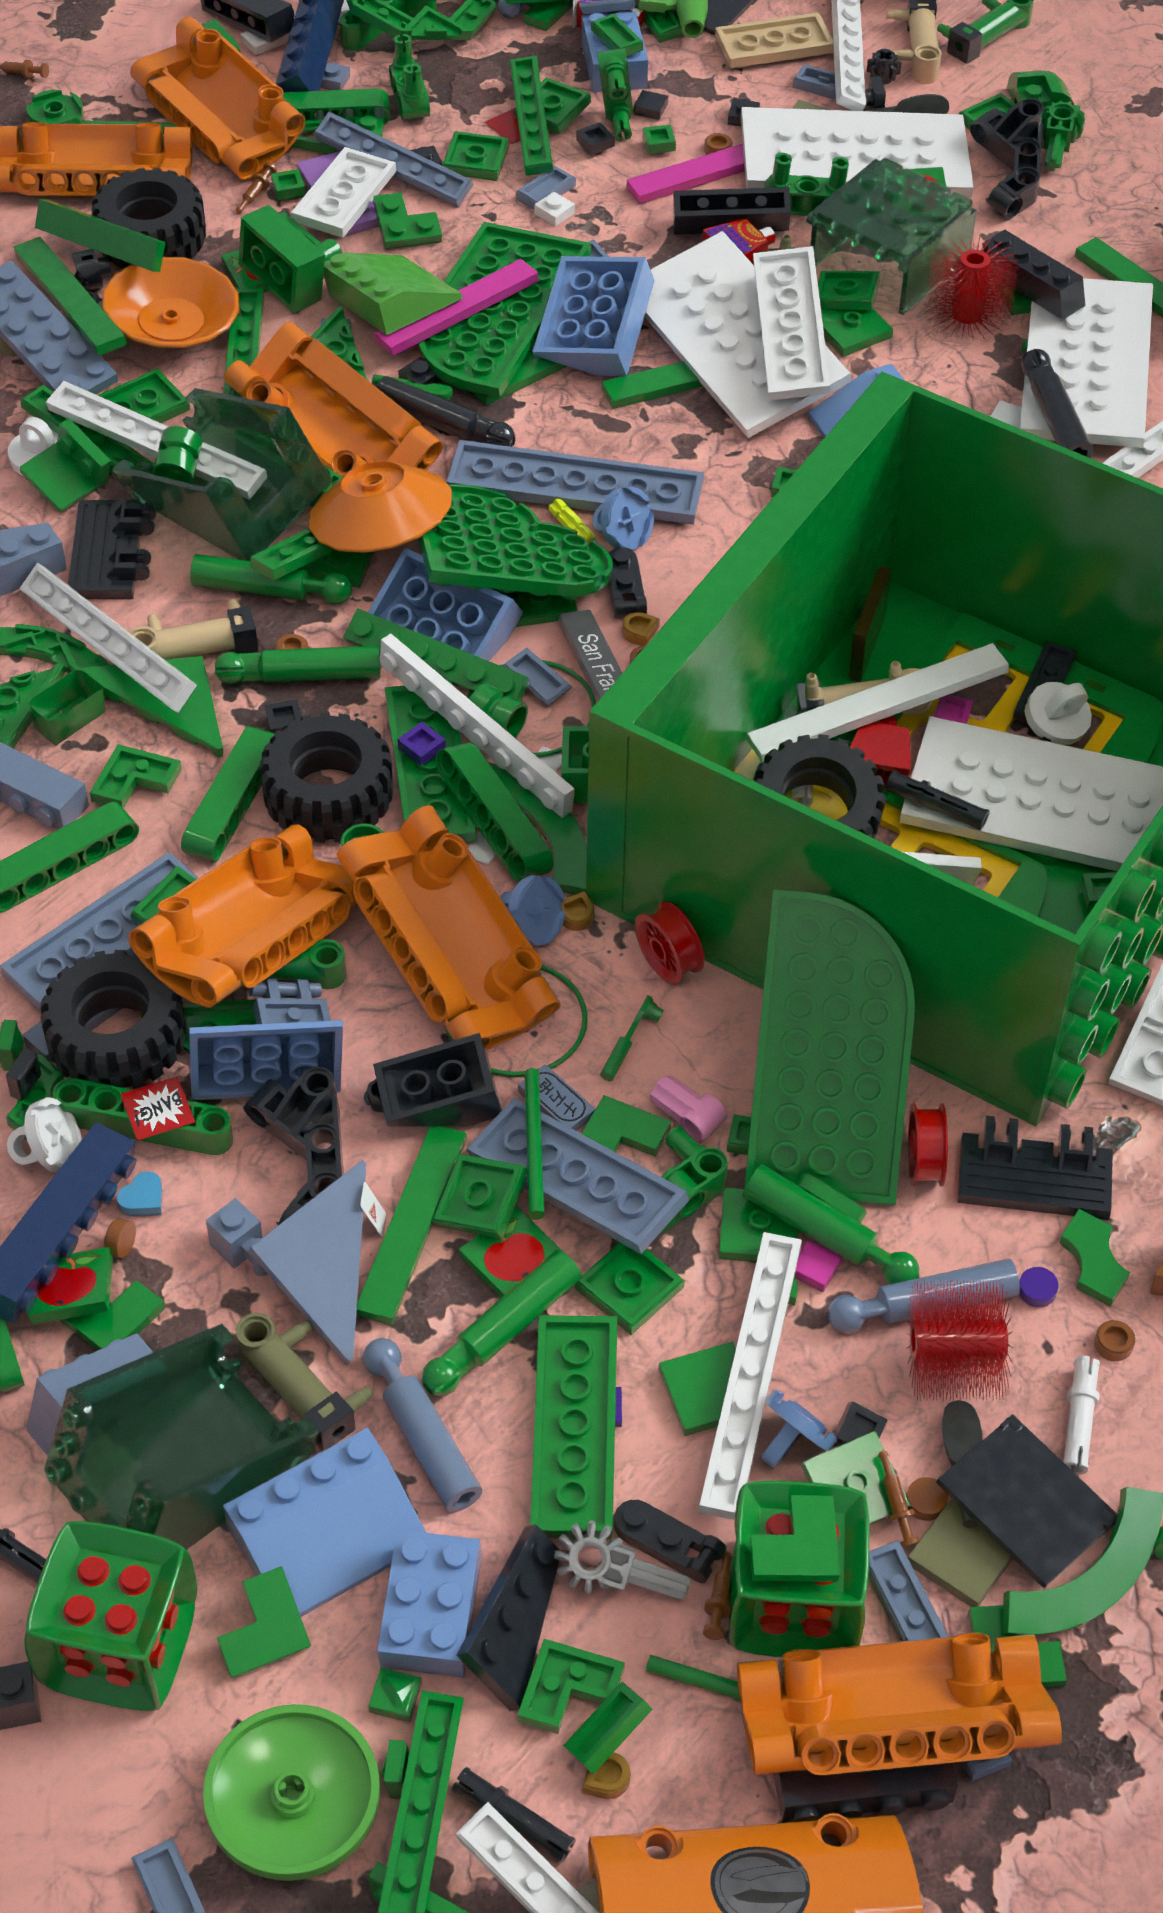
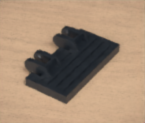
[68,500,156,599]
[957,1116,1113,1220]

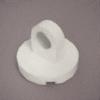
[8,417,58,477]
[1024,682,1092,745]
[7,1097,82,1173]

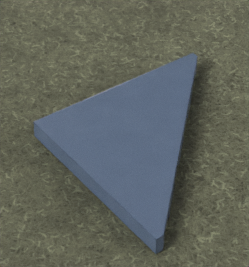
[249,1160,366,1365]

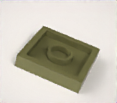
[908,1498,1013,1607]

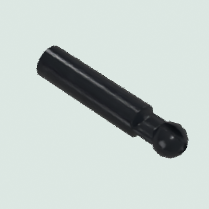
[1021,349,1094,458]
[377,376,516,447]

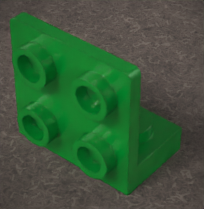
[20,418,111,512]

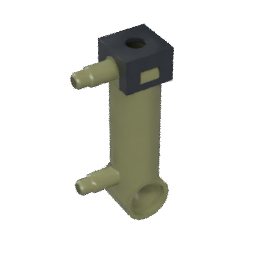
[236,1313,373,1451]

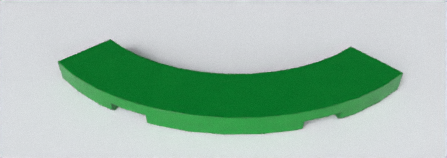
[0,624,110,673]
[489,763,587,895]
[1002,1487,1163,1636]

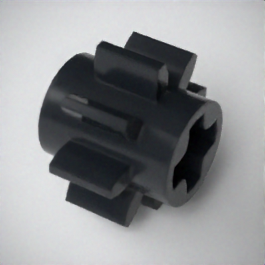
[866,49,902,85]

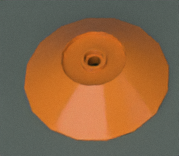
[102,257,239,348]
[309,461,452,553]

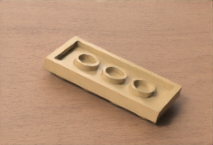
[715,12,834,68]

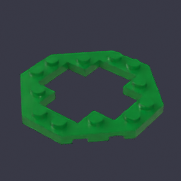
[346,0,497,40]

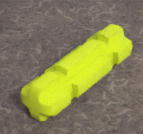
[548,499,595,544]

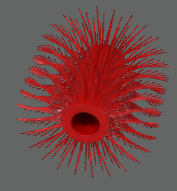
[924,234,1020,340]
[906,1280,1013,1401]

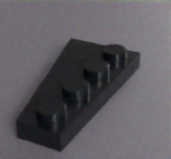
[456,1524,560,1711]

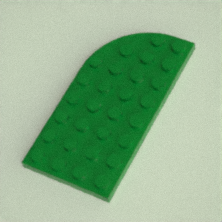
[418,222,592,398]
[744,888,915,1205]

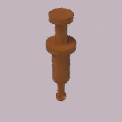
[0,60,49,78]
[236,162,277,214]
[878,1450,920,1547]
[703,1551,732,1640]

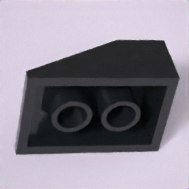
[373,1033,502,1127]

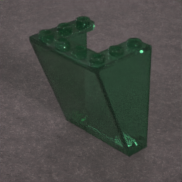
[113,388,332,561]
[44,1324,319,1550]

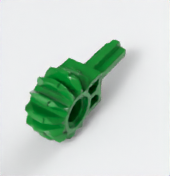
[1042,99,1085,171]

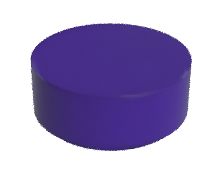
[1019,1267,1059,1307]

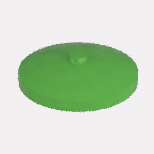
[203,1704,380,1881]

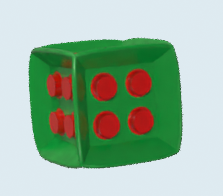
[729,1480,870,1657]
[24,1521,198,1711]

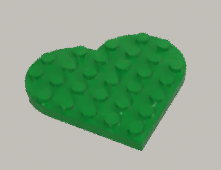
[418,484,613,600]

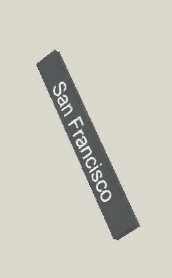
[559,610,622,702]

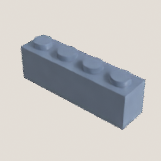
[0,742,89,829]

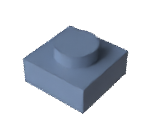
[320,62,350,90]

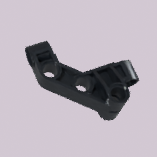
[969,98,1044,219]
[243,1066,344,1225]

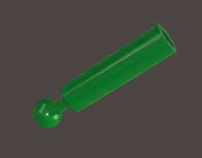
[190,554,352,604]
[215,645,381,684]
[742,1164,920,1284]
[421,1250,582,1396]

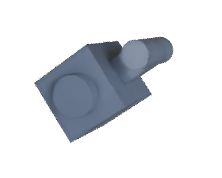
[206,1198,267,1276]

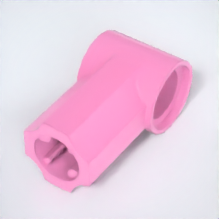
[650,1075,728,1143]

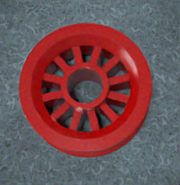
[635,902,705,985]
[908,1103,948,1187]

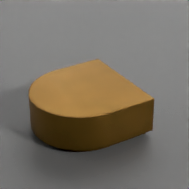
[622,613,660,646]
[561,891,594,931]
[582,1752,631,1799]

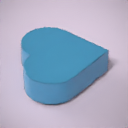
[117,1171,163,1216]

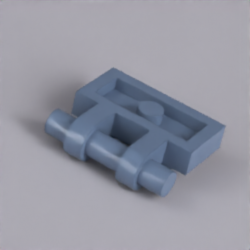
[248,979,331,1024]

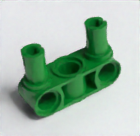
[389,34,430,120]
[597,48,634,141]
[765,153,849,217]
[659,1126,728,1235]

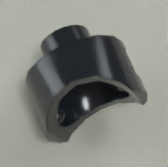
[71,249,112,291]

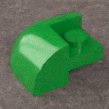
[1007,70,1074,106]

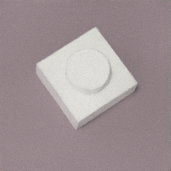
[534,192,575,226]

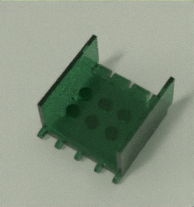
[806,157,977,315]

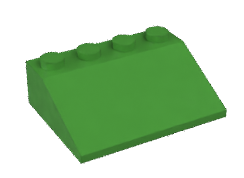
[324,253,463,335]

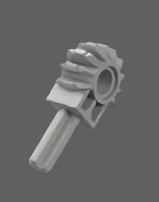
[554,1520,690,1600]

